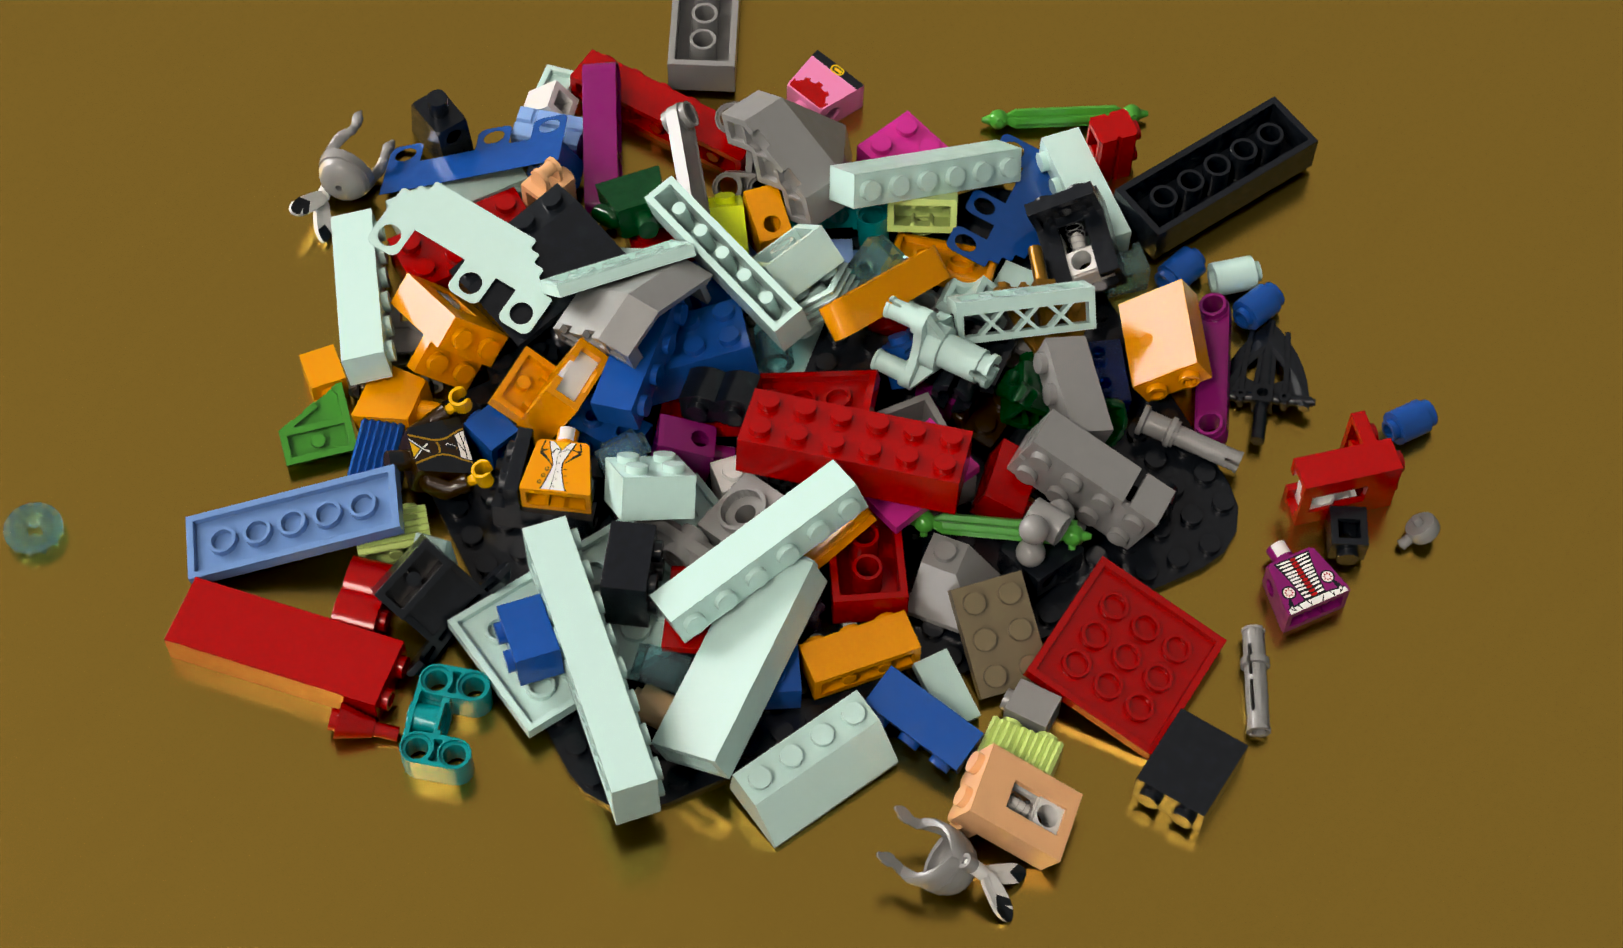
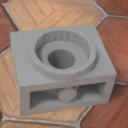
[697,473,784,546]

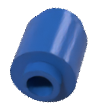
[1154,246,1206,288]
[1232,282,1285,330]
[1382,399,1438,445]

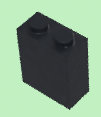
[1132,708,1248,832]

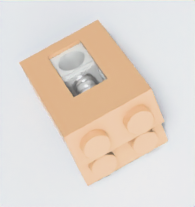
[947,743,1083,870]

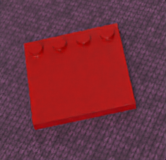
[1023,556,1227,760]

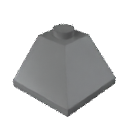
[908,532,1001,633]

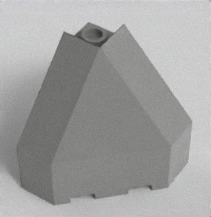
[721,90,852,225]
[553,259,714,369]

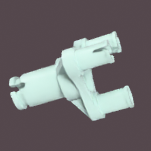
[870,295,1002,390]

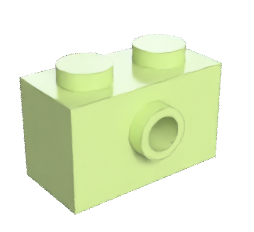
[887,192,958,236]

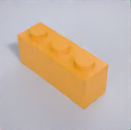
[798,610,921,700]

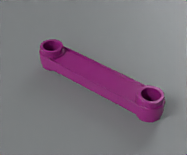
[1194,292,1232,444]

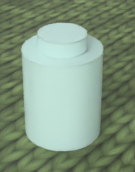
[1207,255,1263,296]

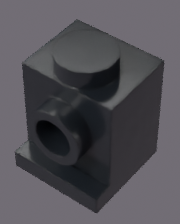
[1324,505,1369,565]

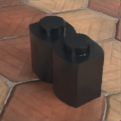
[679,366,762,427]

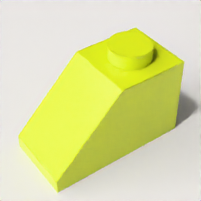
[708,192,749,254]

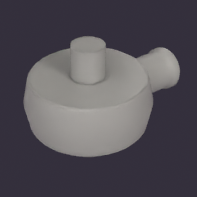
[1397,512,1440,550]

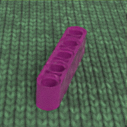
[582,62,623,214]

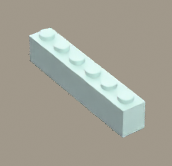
[829,139,1022,209]
[644,175,812,352]
[331,208,397,386]
[649,460,869,643]

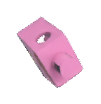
[787,50,864,121]

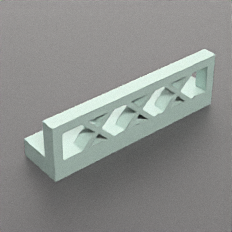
[946,280,1097,344]

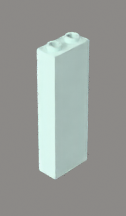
[652,556,828,779]

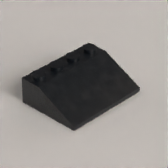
[449,183,626,350]

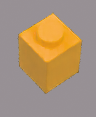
[299,344,350,402]

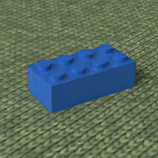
[652,299,760,406]

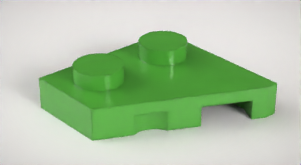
[278,382,356,468]

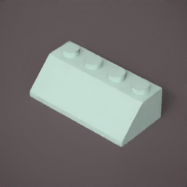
[730,690,899,849]

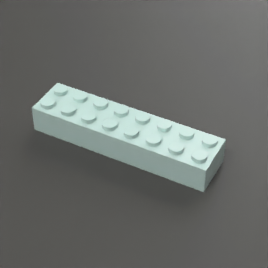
[522,516,665,825]

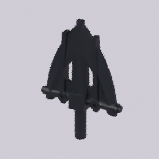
[1230,319,1316,445]

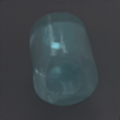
[754,324,794,373]

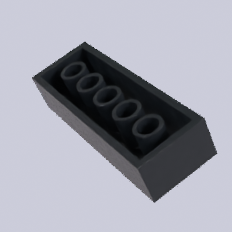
[1114,96,1318,260]

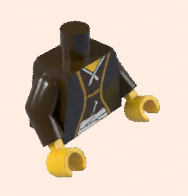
[383,386,494,500]

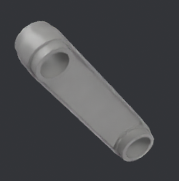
[661,101,711,215]

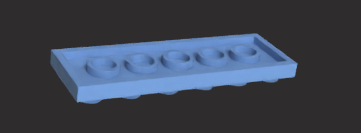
[185,464,405,584]

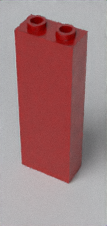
[164,577,410,722]

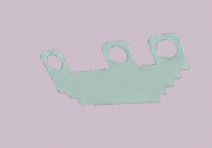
[368,182,552,334]

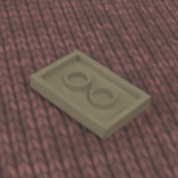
[948,570,1042,700]

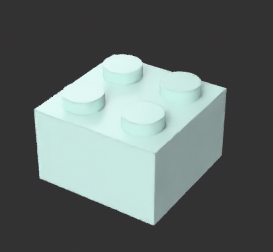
[752,223,845,302]
[604,450,697,521]

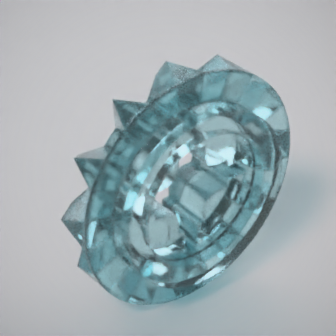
[3,502,64,557]

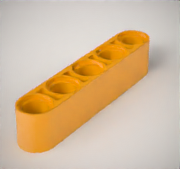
[818,245,951,342]

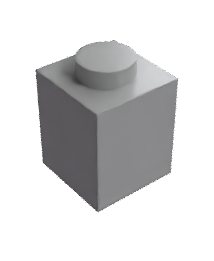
[1000,678,1062,733]

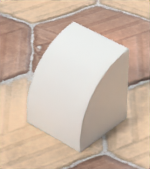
[524,80,579,116]

